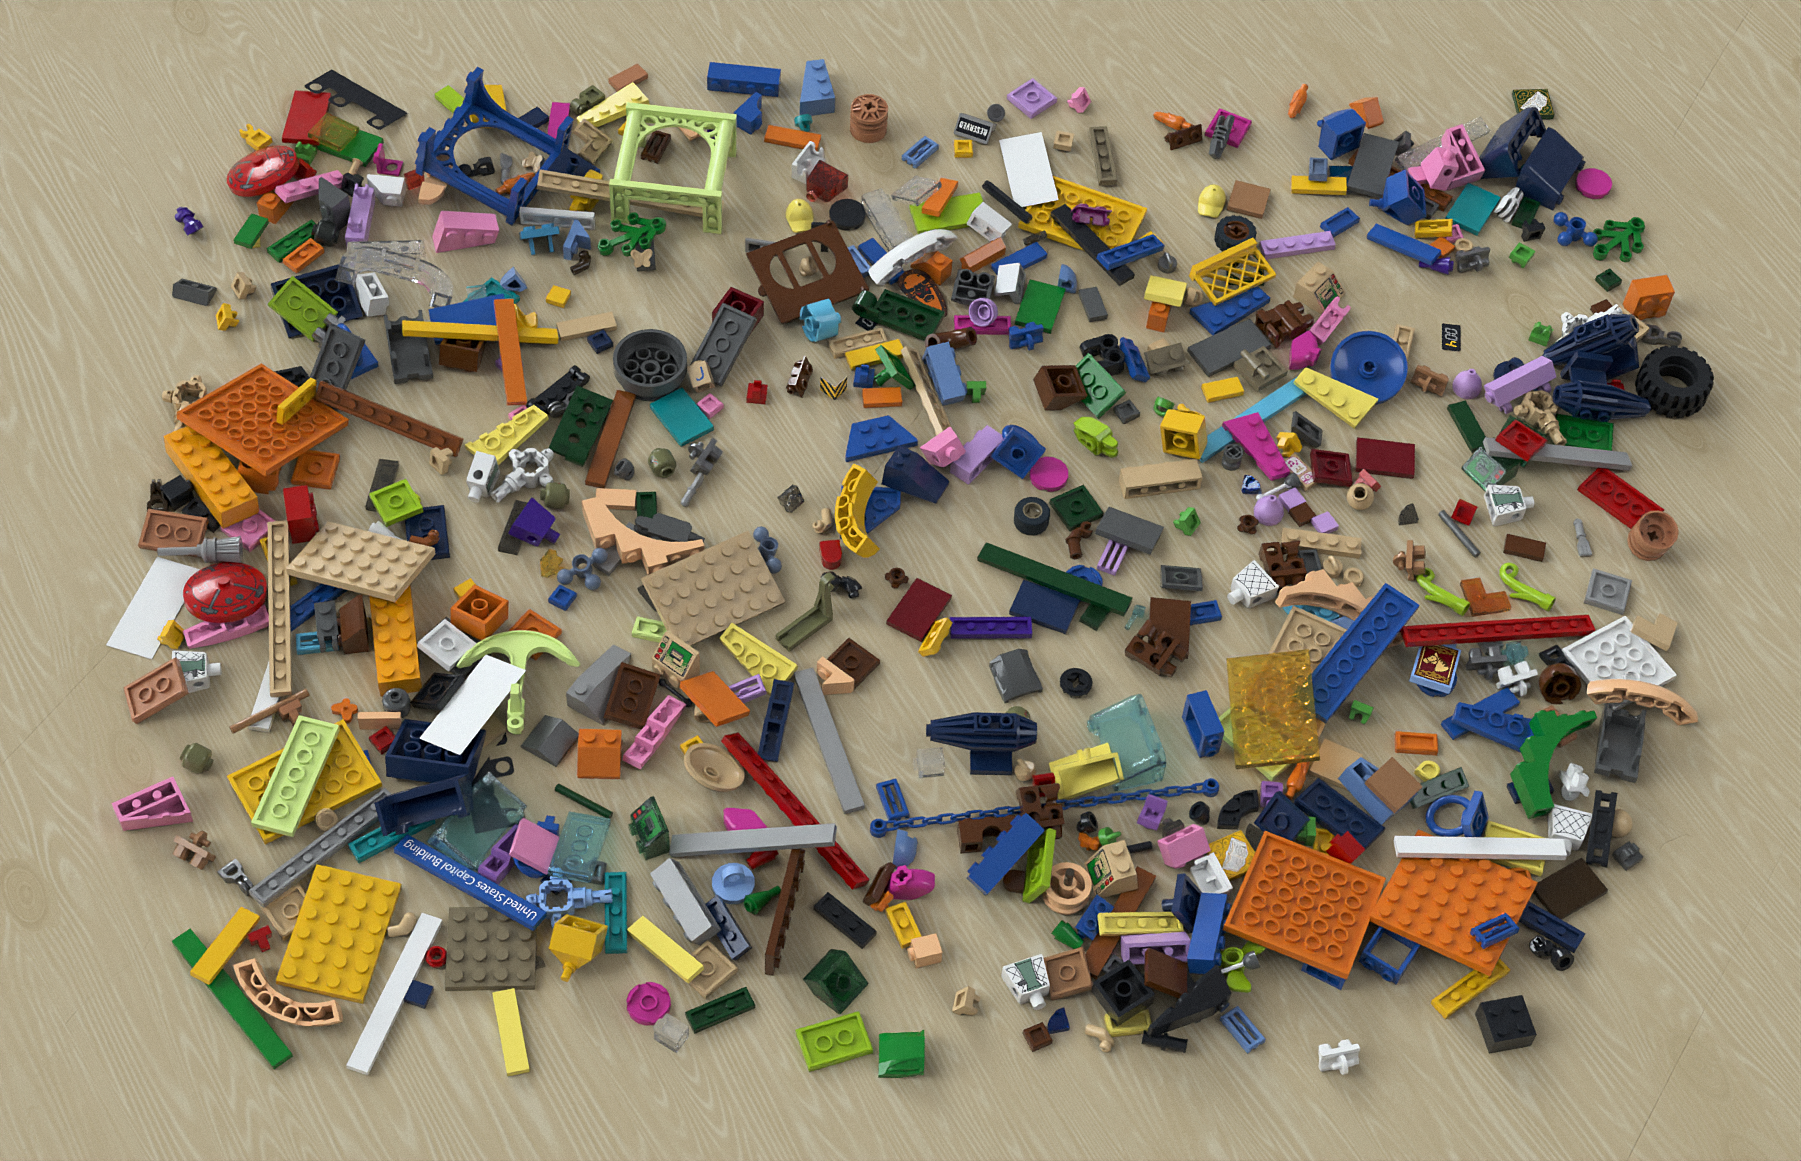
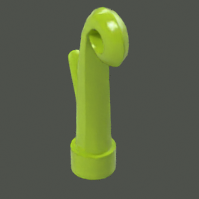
[1499,563,1556,611]
[1416,568,1471,616]

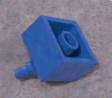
[1317,109,1366,160]
[1369,169,1427,225]

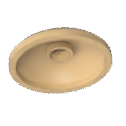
[684,743,745,792]

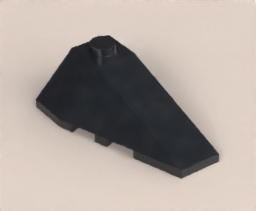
[1146,965,1232,1039]

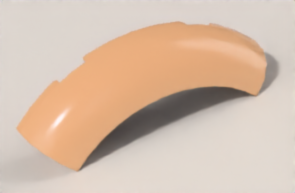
[418,155,451,205]
[1587,679,1698,725]
[233,958,343,1027]

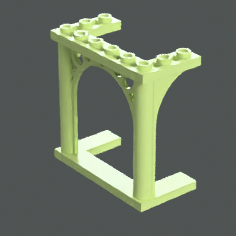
[609,102,737,234]

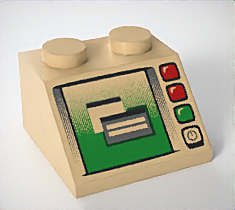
[1293,262,1345,314]
[652,631,700,689]
[1084,840,1138,898]

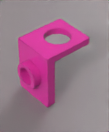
[373,143,403,176]

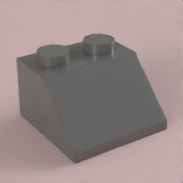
[319,177,351,230]

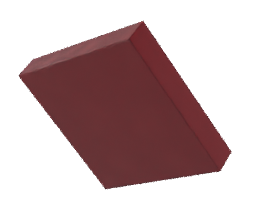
[1310,449,1353,487]

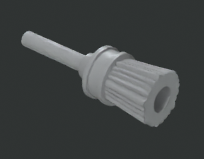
[157,536,243,563]

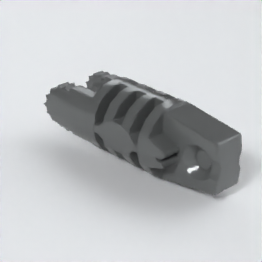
[1209,115,1235,159]

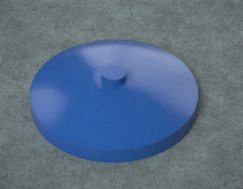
[1330,331,1408,405]

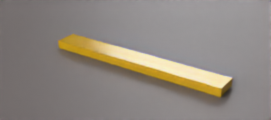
[402,320,559,344]

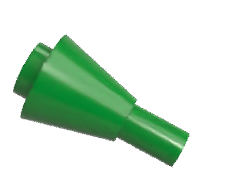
[744,885,781,915]

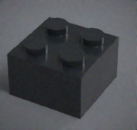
[1091,959,1155,1027]
[1475,995,1537,1054]

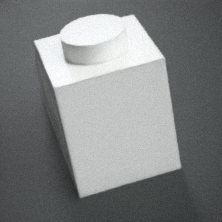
[367,174,406,207]

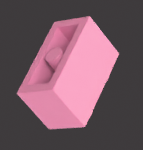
[1157,824,1211,869]

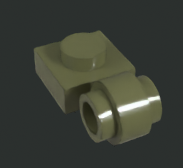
[570,85,605,115]

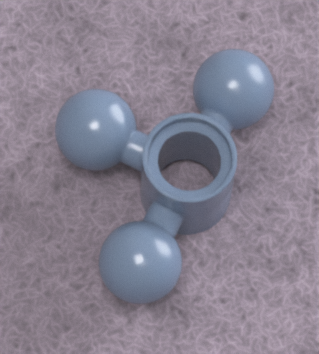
[753,526,782,574]
[557,548,608,590]

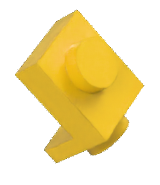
[514,304,538,328]

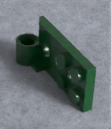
[549,386,613,467]

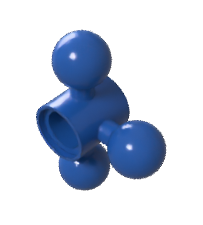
[1553,212,1598,247]

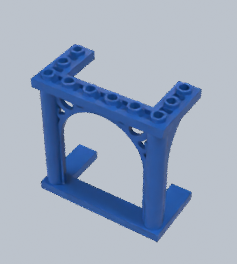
[415,66,574,226]

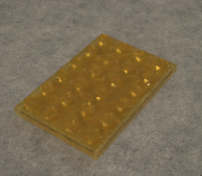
[1226,649,1320,769]

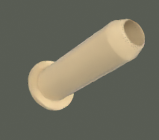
[349,158,363,175]

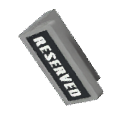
[954,113,997,144]

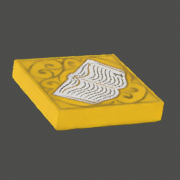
[1206,830,1255,881]

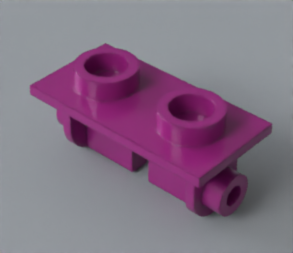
[1071,204,1112,227]

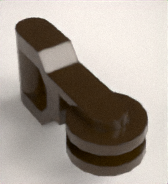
[147,479,169,512]

